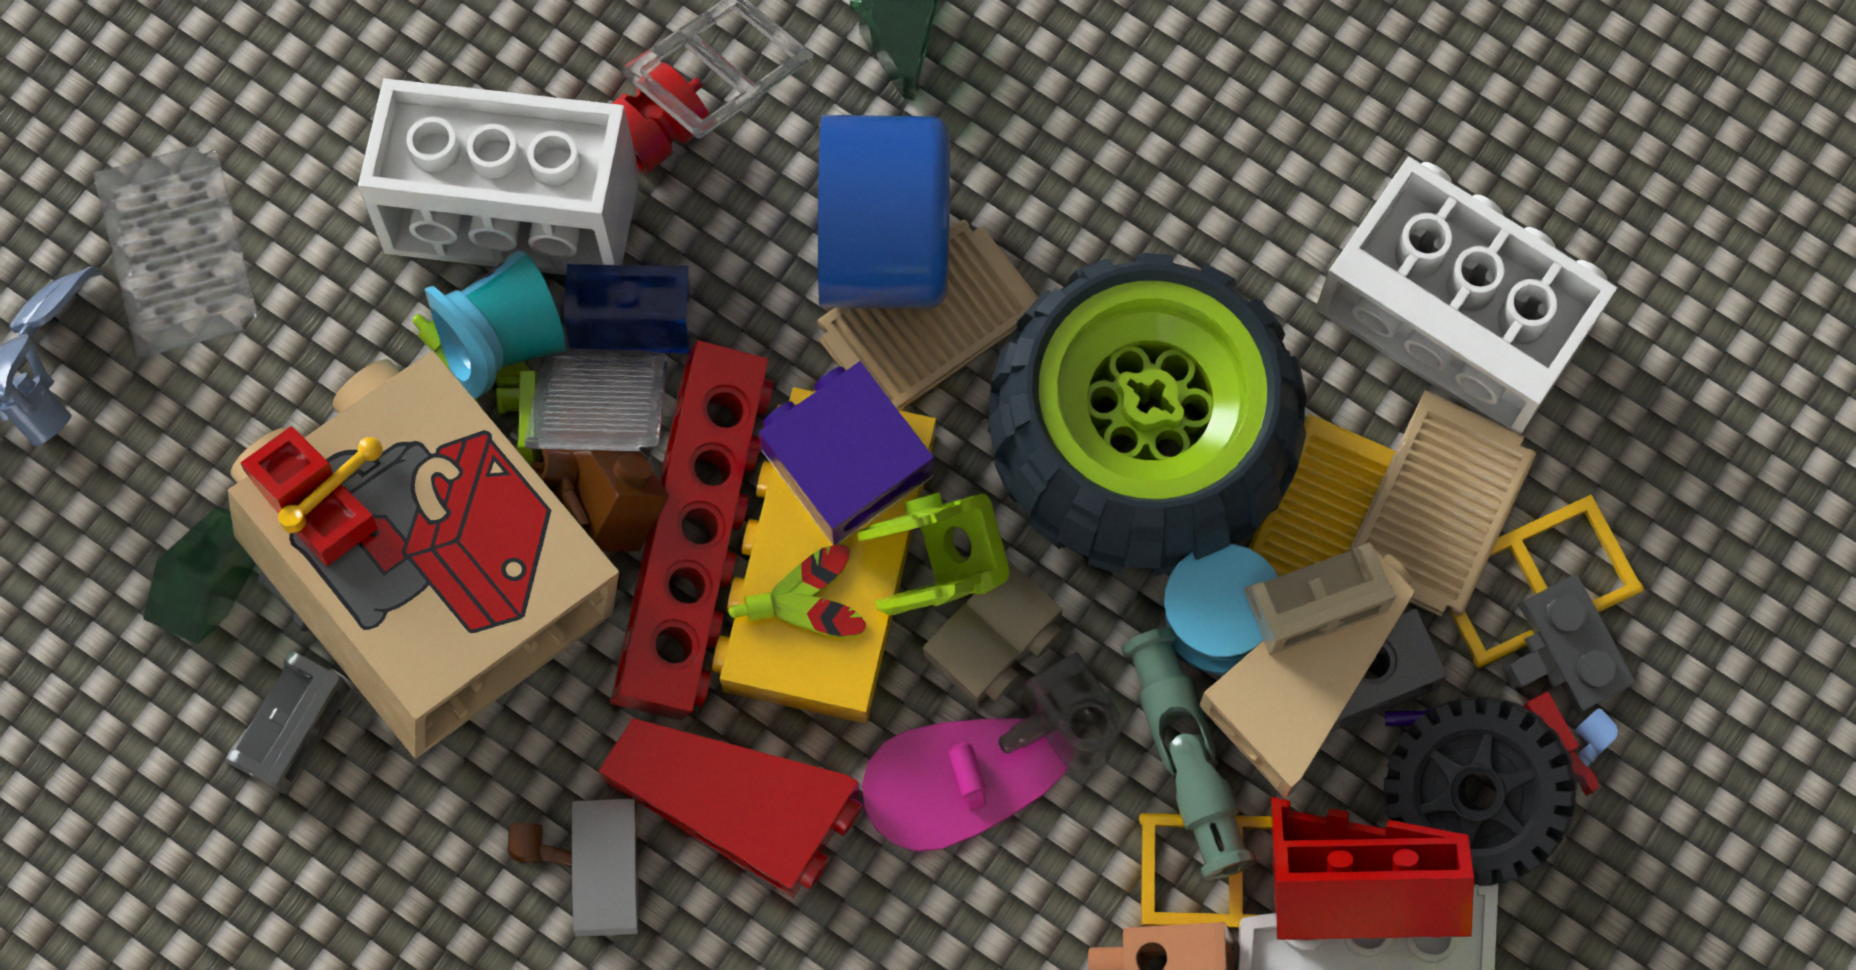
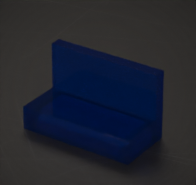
[564,264,691,353]

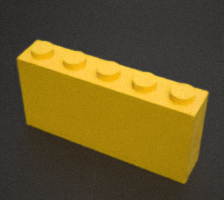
[712,387,936,724]

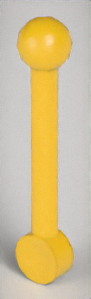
[278,437,383,533]

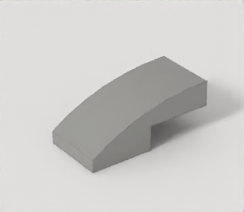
[572,799,639,937]

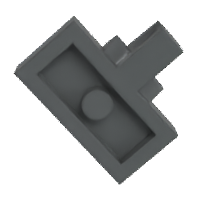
[1501,573,1636,713]

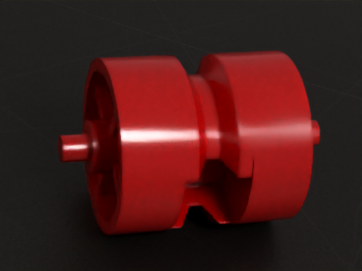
[611,62,711,175]

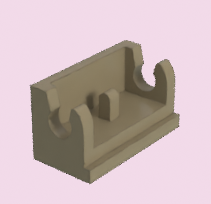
[1244,542,1396,655]

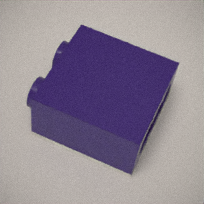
[759,361,934,545]

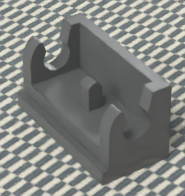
[225,650,351,796]

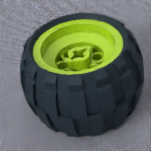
[988,253,1307,576]

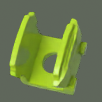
[856,492,1010,615]

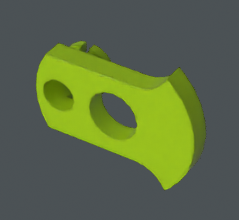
[496,371,542,466]

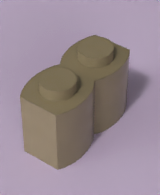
[923,559,1063,706]

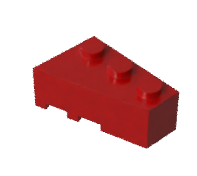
[1271,797,1474,940]

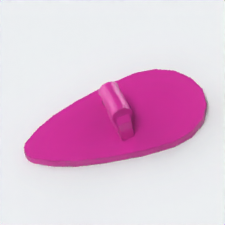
[862,718,1079,852]

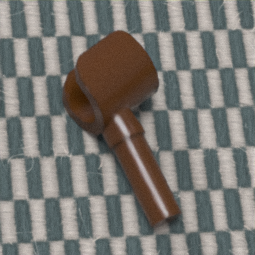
[531,448,590,530]
[508,823,572,868]

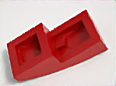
[240,426,378,567]

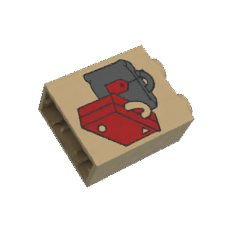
[228,350,619,759]

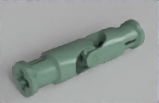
[1122,628,1257,881]

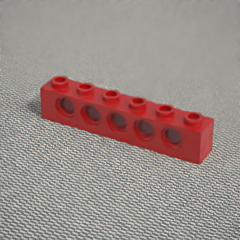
[610,340,773,721]

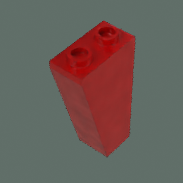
[598,718,863,899]

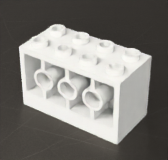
[358,78,640,281]
[1315,156,1618,434]

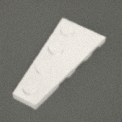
[1236,884,1498,970]

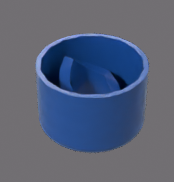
[818,115,950,309]

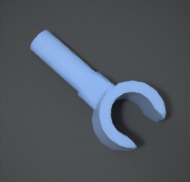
[1574,709,1618,783]

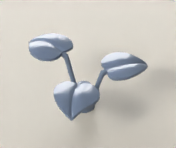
[0,265,103,446]

